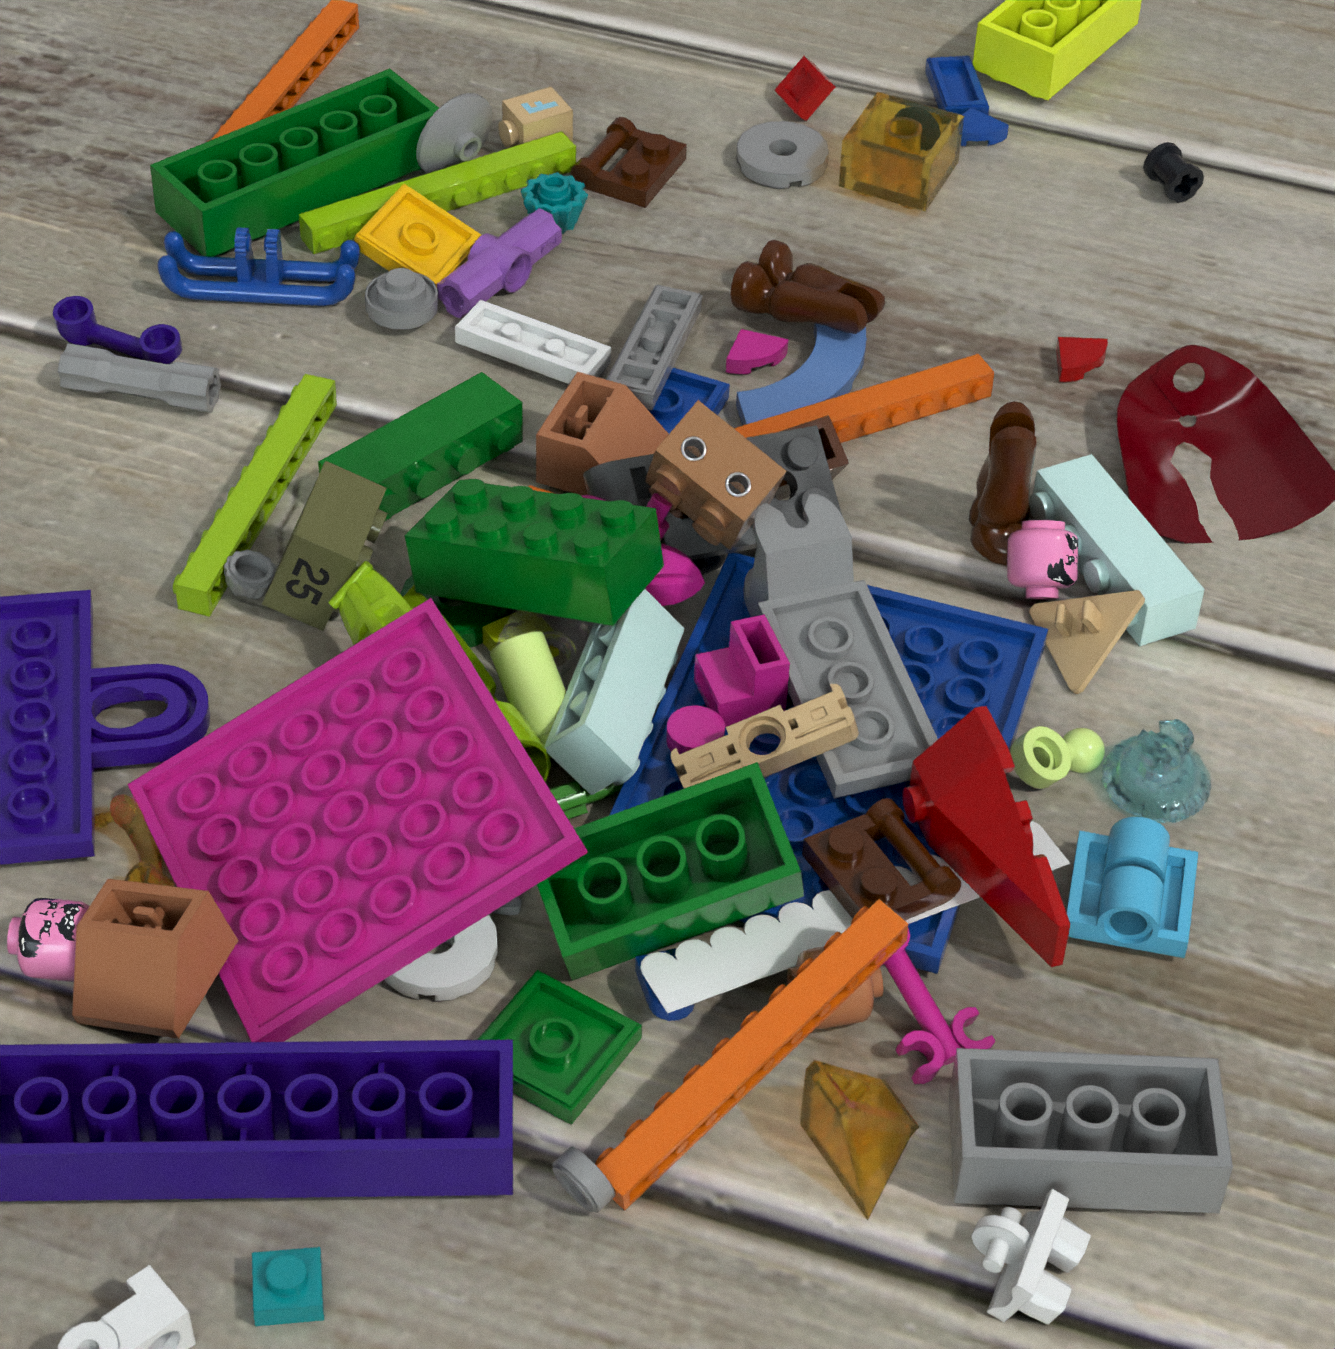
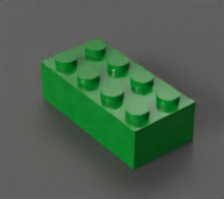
[404,479,664,626]
[537,762,804,981]

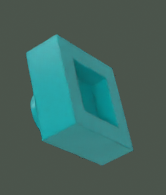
[252,1247,324,1327]

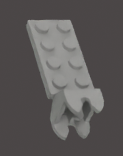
[743,494,938,798]

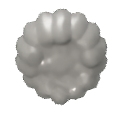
[224,550,276,599]

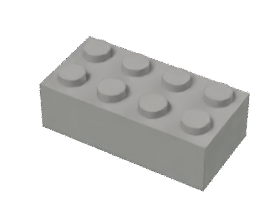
[949,1048,1233,1213]

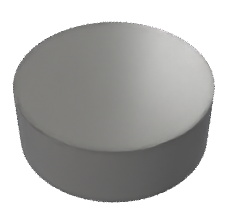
[552,1146,616,1213]

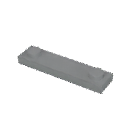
[606,285,703,410]

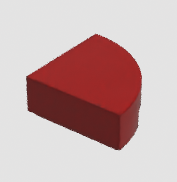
[1056,337,1108,382]

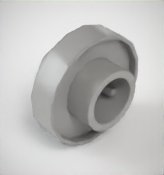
[365,268,438,329]

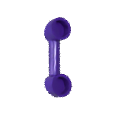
[53,296,182,364]

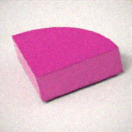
[726,329,789,374]

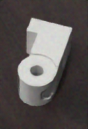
[58,1265,196,1349]

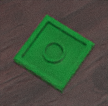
[477,970,642,1125]

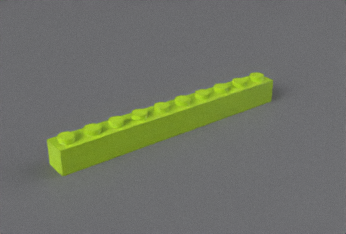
[299,131,576,254]
[173,374,337,617]

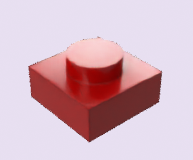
[774,56,836,121]

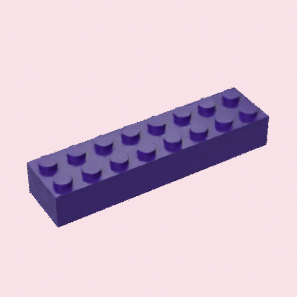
[0,1039,514,1201]

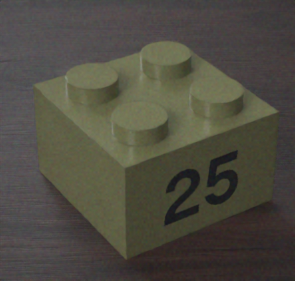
[262,461,388,631]

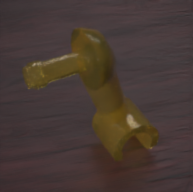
[94,794,174,886]

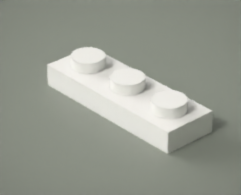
[455,300,611,384]

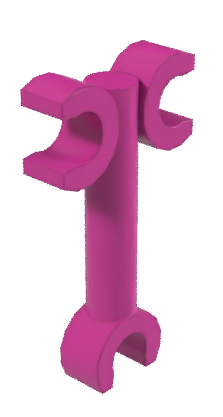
[882,928,996,1084]

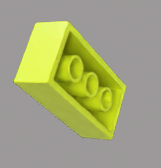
[973,0,1142,101]

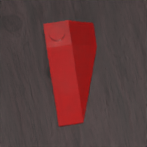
[903,706,1071,967]

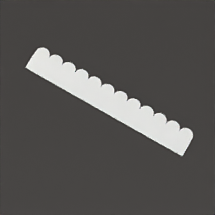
[640,821,1070,1014]

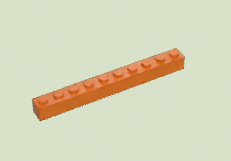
[207,0,359,142]
[734,354,994,443]
[595,899,908,1211]

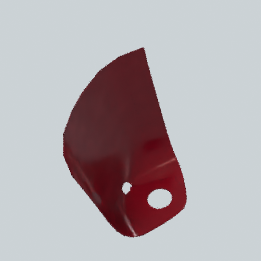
[1117,345,1335,543]

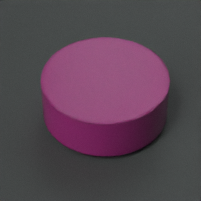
[666,705,725,755]

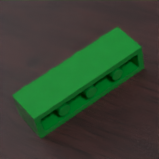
[318,372,523,521]

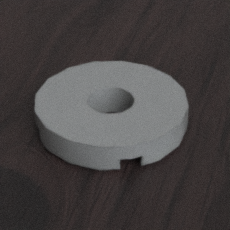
[736,121,829,189]

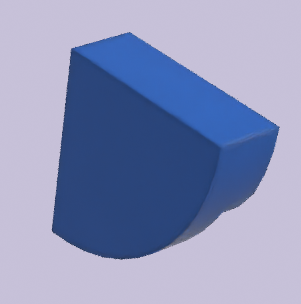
[944,107,1009,147]

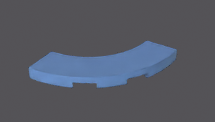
[736,323,867,426]

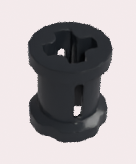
[1143,142,1204,203]

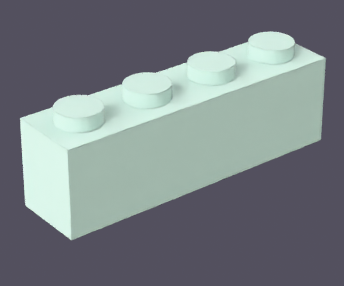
[1029,454,1205,647]
[544,589,685,795]

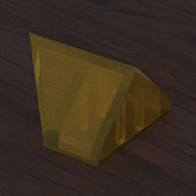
[800,1060,919,1220]

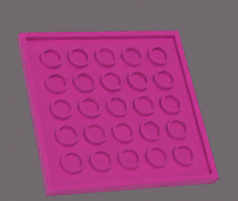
[127,598,588,1042]

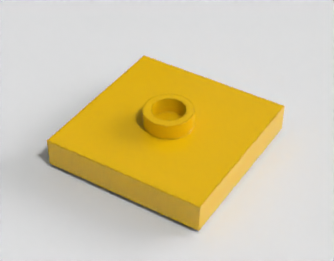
[354,184,481,287]

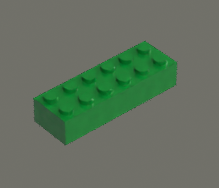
[150,68,439,257]

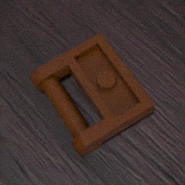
[570,117,687,208]
[802,798,961,920]

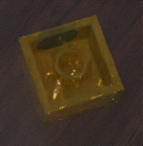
[838,92,964,212]

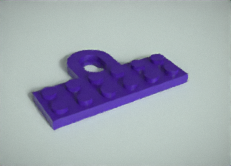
[0,590,210,865]

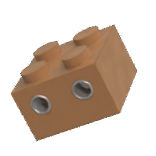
[645,400,787,550]

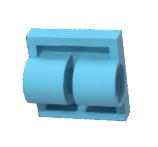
[1066,817,1199,958]

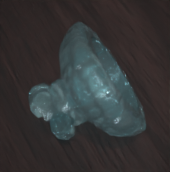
[1101,719,1212,823]

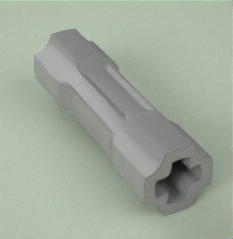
[58,343,221,413]

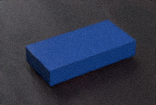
[925,56,989,123]

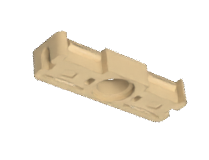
[670,683,859,789]

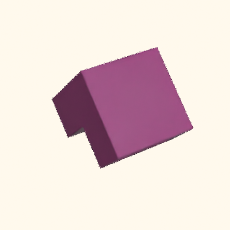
[694,614,790,728]

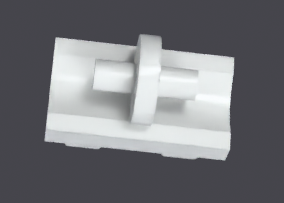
[972,1189,1091,1324]

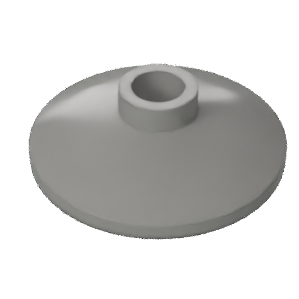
[416,93,493,174]

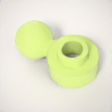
[1010,726,1105,789]

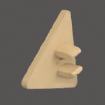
[1029,590,1145,694]

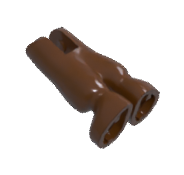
[731,239,885,334]
[969,401,1037,566]

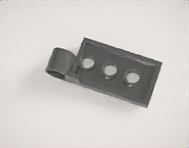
[583,425,842,560]

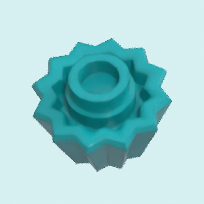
[520,172,588,234]

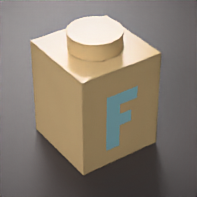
[498,87,573,148]

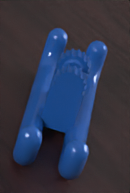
[157,227,360,306]

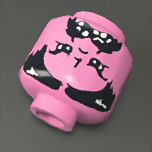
[1007,520,1079,600]
[7,898,89,982]

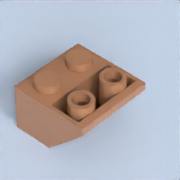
[536,372,669,495]
[72,879,238,1039]

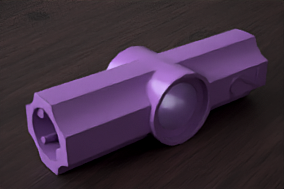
[437,208,562,319]

